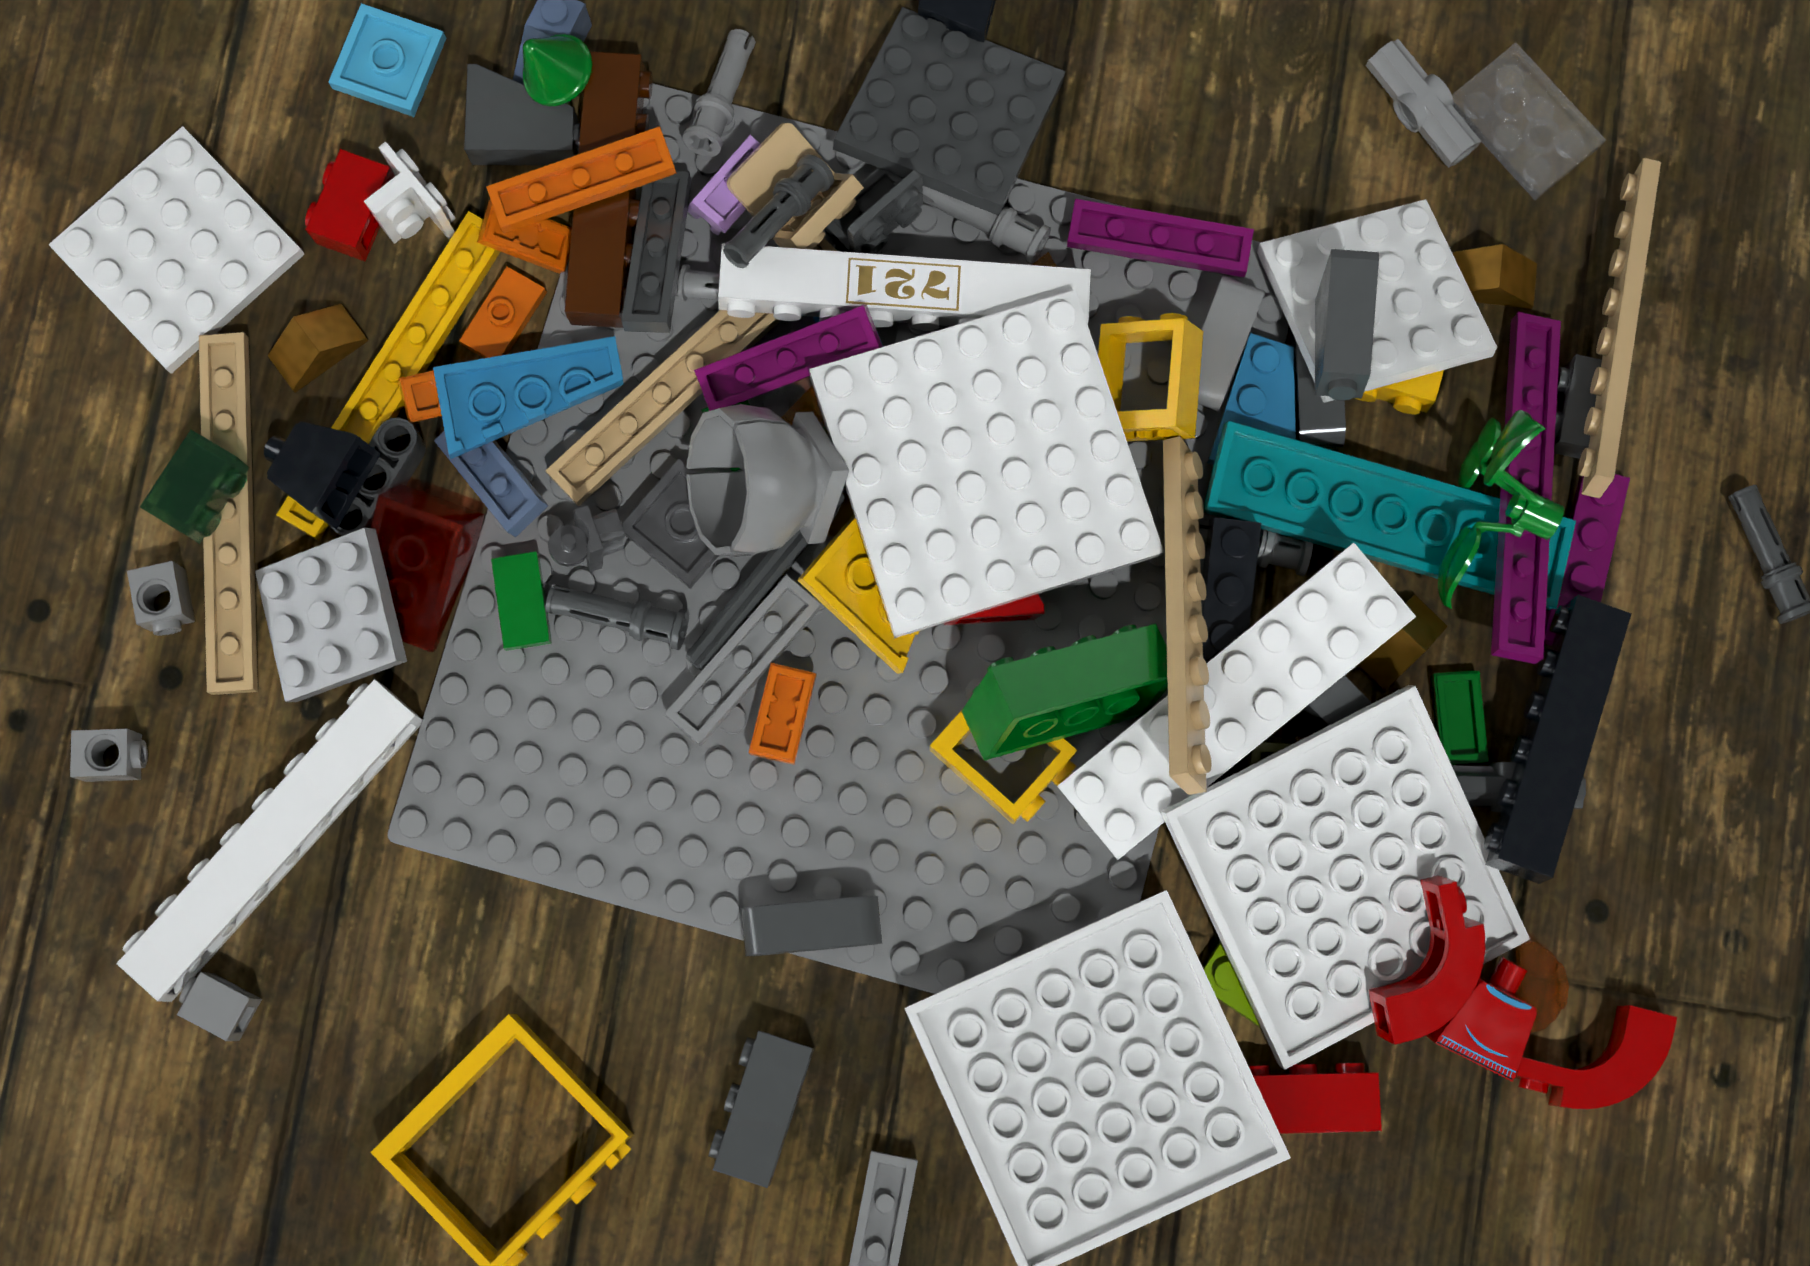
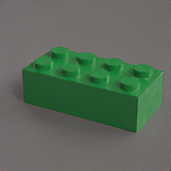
[962,623,1168,761]

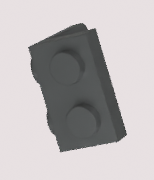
[825,168,923,254]

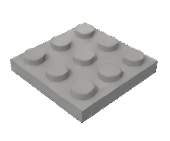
[255,527,407,702]

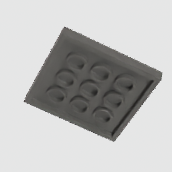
[833,7,1065,216]

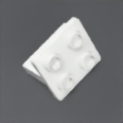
[364,142,456,244]

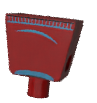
[1426,957,1537,1082]

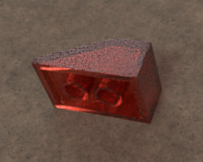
[371,484,485,653]

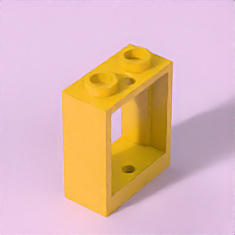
[1098,313,1204,442]
[930,710,1077,825]

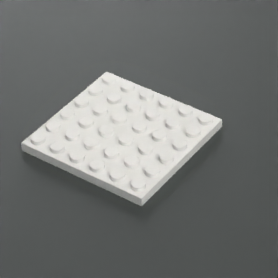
[809,289,1164,638]
[1161,685,1530,1070]
[905,890,1291,1266]

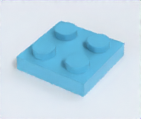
[328,3,447,117]

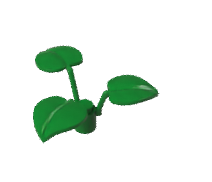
[1438,410,1565,609]

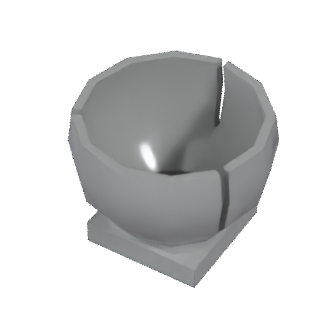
[686,404,849,557]

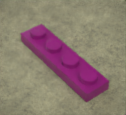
[1067,199,1254,278]
[694,305,882,411]
[1544,474,1630,646]

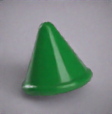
[523,34,593,107]

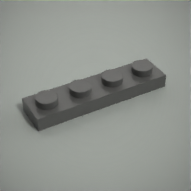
[622,171,692,333]

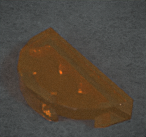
[1516,941,1569,1033]

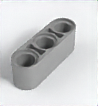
[1198,275,1265,412]

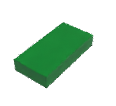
[491,551,552,651]
[1430,671,1489,766]

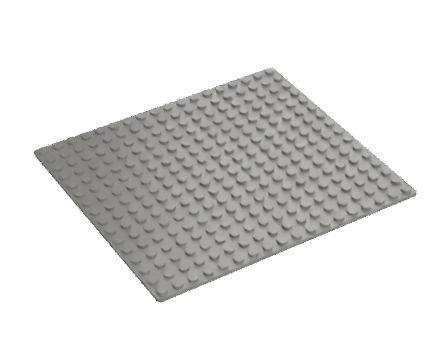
[387,83,1289,994]

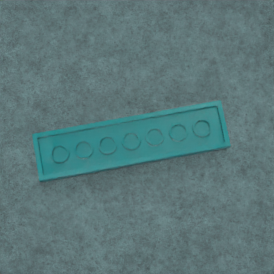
[1204,421,1576,610]

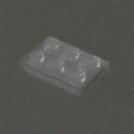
[1452,43,1606,200]

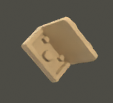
[727,123,864,249]

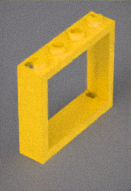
[370,1014,634,1266]

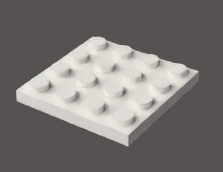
[48,126,305,374]
[1257,199,1497,403]

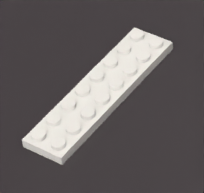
[1057,543,1416,860]

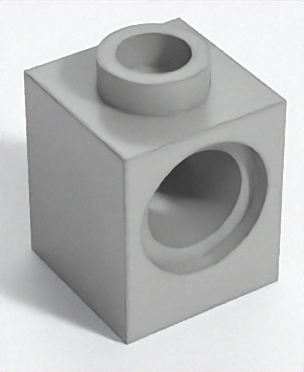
[127,561,195,636]
[70,729,148,782]
[177,972,262,1041]

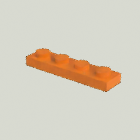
[486,126,677,234]

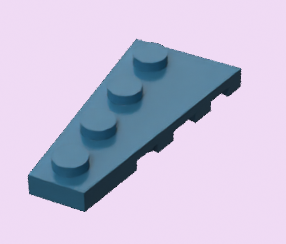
[433,336,624,459]

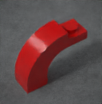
[1368,875,1485,1045]
[1516,1005,1677,1109]

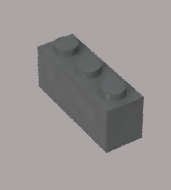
[708,1031,815,1188]

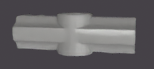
[1366,39,1481,168]

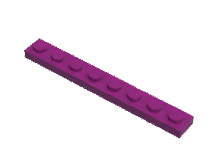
[1491,312,1561,664]

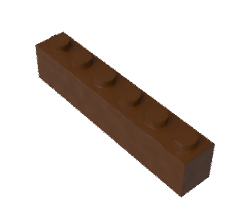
[565,52,653,328]

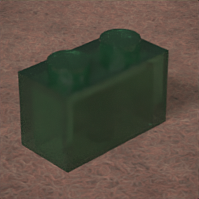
[140,430,250,544]

